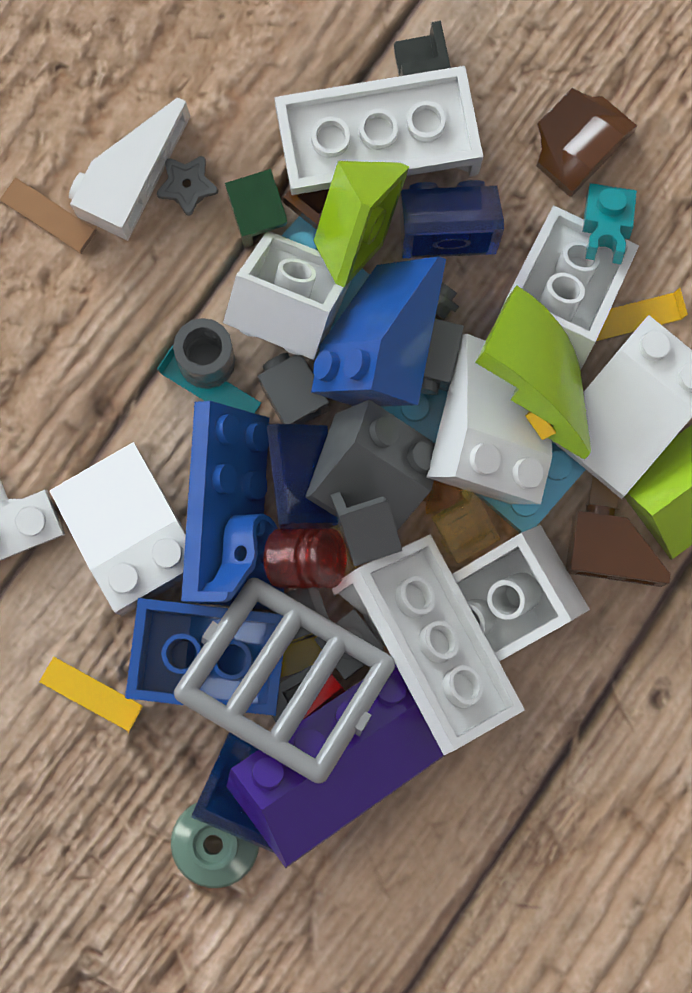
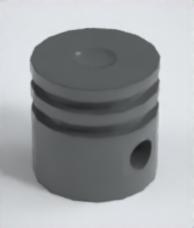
[173,318,236,389]

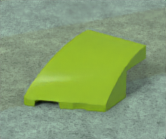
[475,285,591,460]

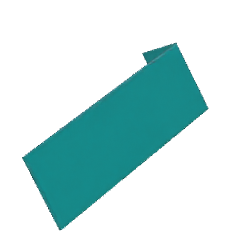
[157,345,261,413]

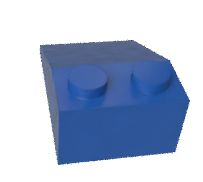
[311,256,446,407]
[125,598,283,716]

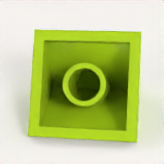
[313,161,409,288]
[624,425,692,560]

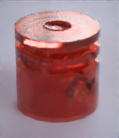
[264,528,347,589]

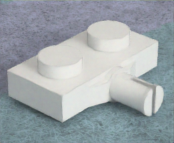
[0,480,65,561]

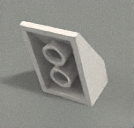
[498,205,639,370]
[552,315,692,499]
[427,334,552,504]
[50,442,186,616]
[452,525,590,661]

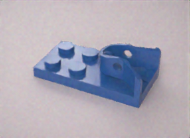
[181,401,284,610]

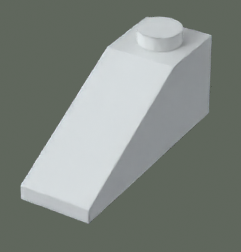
[69,97,190,241]

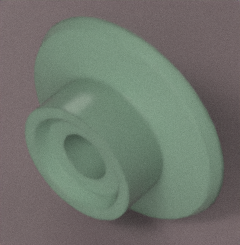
[171,798,259,888]

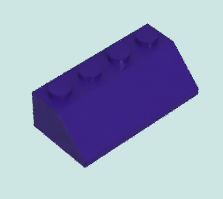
[226,664,445,868]

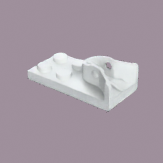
[274,66,483,195]
[332,534,525,755]

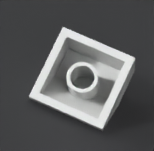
[223,231,350,360]

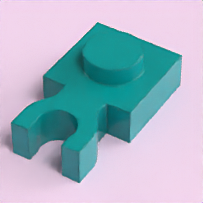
[582,183,637,265]

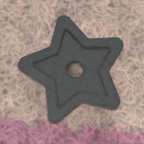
[157,156,218,216]

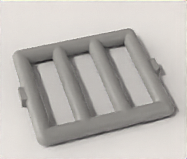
[174,578,395,784]

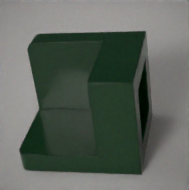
[225,169,287,248]

